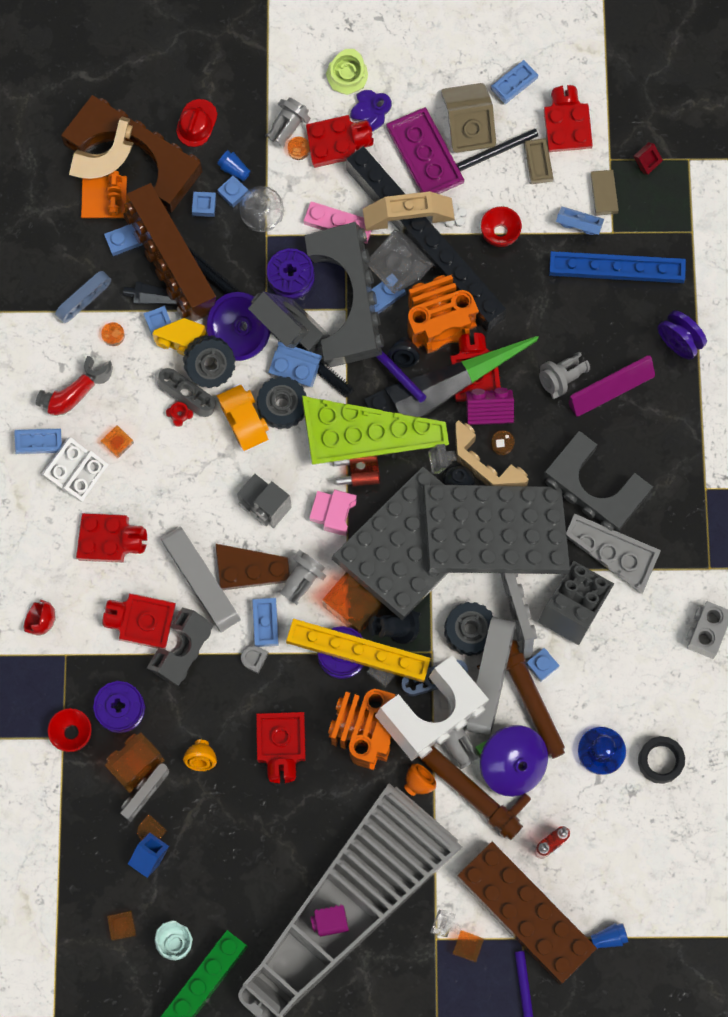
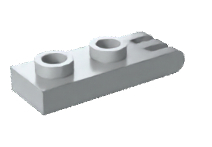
[120,764,169,822]

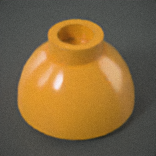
[183,739,217,771]

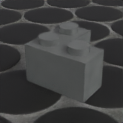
[237,474,292,528]

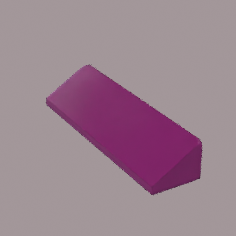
[568,355,655,417]

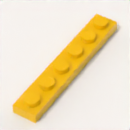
[286,619,431,683]

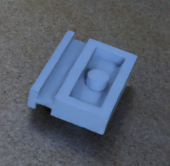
[268,341,322,387]

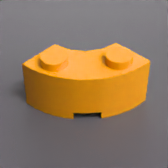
[217,385,269,451]

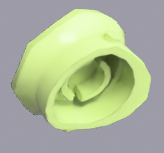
[326,49,368,95]

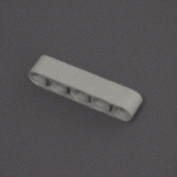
[161,526,241,632]
[467,617,516,736]

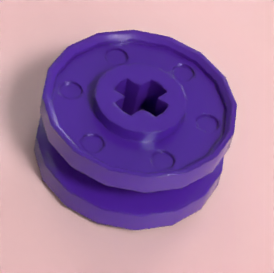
[267,248,315,300]
[657,310,707,360]
[317,626,364,679]
[93,681,146,734]

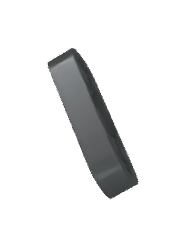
[157,368,216,417]

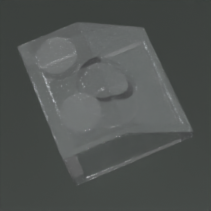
[368,230,434,294]

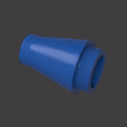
[217,150,251,182]
[591,923,629,949]

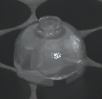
[239,186,284,232]

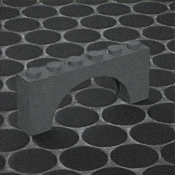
[304,222,384,367]

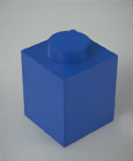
[128,833,169,878]

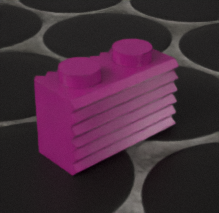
[466,388,514,425]
[310,904,349,937]

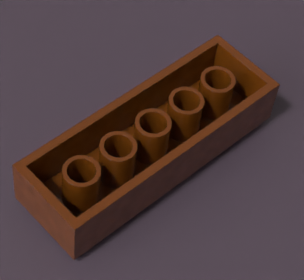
[123,183,216,322]
[457,841,597,985]

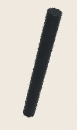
[456,128,539,172]

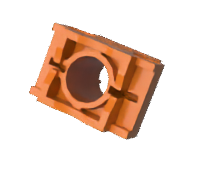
[407,275,479,354]
[328,689,395,770]

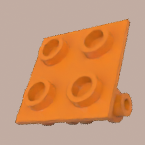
[81,171,127,218]

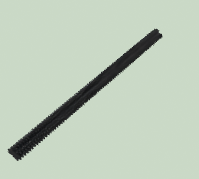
[188,246,354,397]

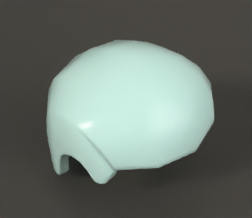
[155,920,193,961]

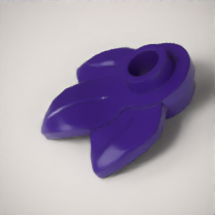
[350,90,392,132]

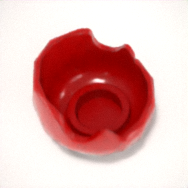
[23,600,56,636]

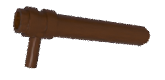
[477,639,565,759]
[418,746,531,840]

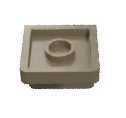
[441,83,496,153]

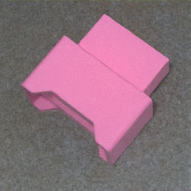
[309,489,357,536]

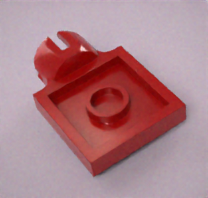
[544,85,593,152]
[306,115,374,168]
[451,333,501,402]
[76,513,147,563]
[102,593,176,650]
[256,712,306,783]

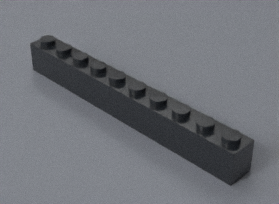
[346,146,506,332]

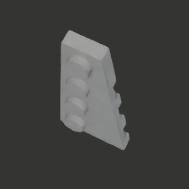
[566,514,661,594]
[500,573,537,660]

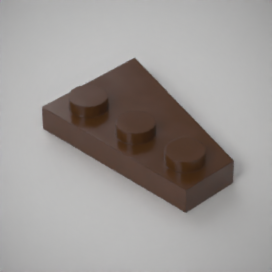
[216,544,290,590]

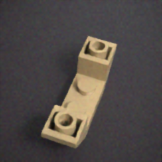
[363,191,455,231]
[455,420,529,486]

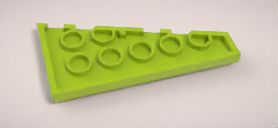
[302,396,449,465]

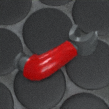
[36,356,113,416]

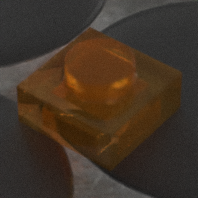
[101,425,134,458]
[107,911,137,941]
[453,930,484,963]

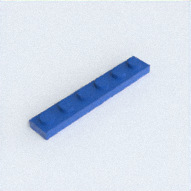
[549,251,686,283]

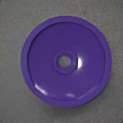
[207,292,270,361]
[480,725,548,797]

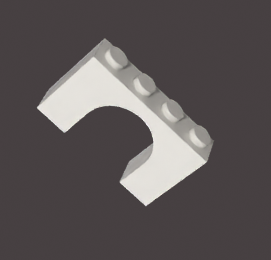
[375,656,489,761]

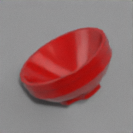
[481,206,522,247]
[48,708,92,752]

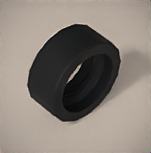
[638,736,685,784]

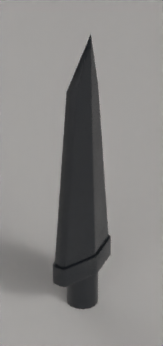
[123,281,177,304]

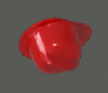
[176,99,217,147]

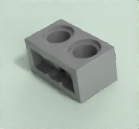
[686,601,728,659]

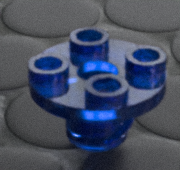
[578,727,626,775]

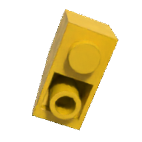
[152,318,207,356]

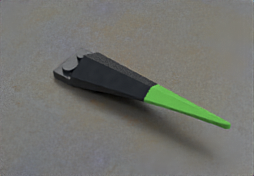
[364,336,538,418]

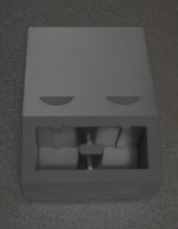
[538,561,614,645]

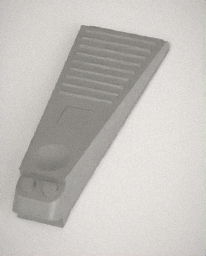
[238,783,462,1017]

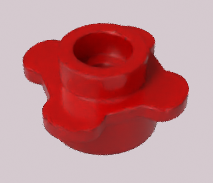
[166,401,193,427]

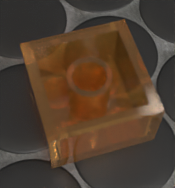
[322,572,384,633]
[105,732,165,793]

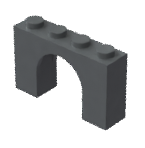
[248,291,330,352]
[543,431,653,532]

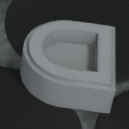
[241,646,269,674]

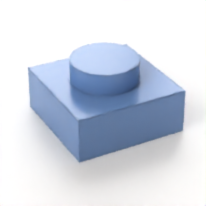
[217,176,249,207]
[192,192,216,217]
[144,306,171,336]
[526,648,560,682]

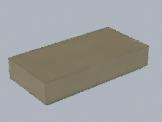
[524,138,553,184]
[591,170,619,216]

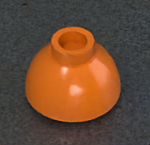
[404,764,437,796]

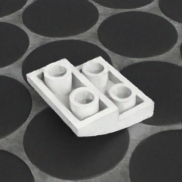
[41,437,109,502]

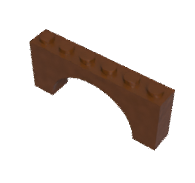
[61,95,202,213]

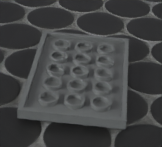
[332,467,448,620]
[423,485,570,574]

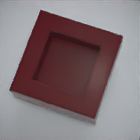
[633,142,663,175]

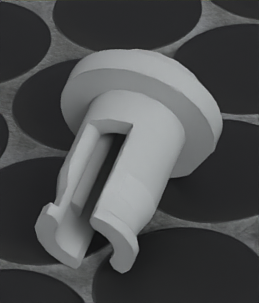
[266,97,311,148]
[539,352,590,399]
[278,549,326,605]
[444,729,480,769]

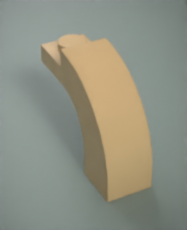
[69,117,134,179]

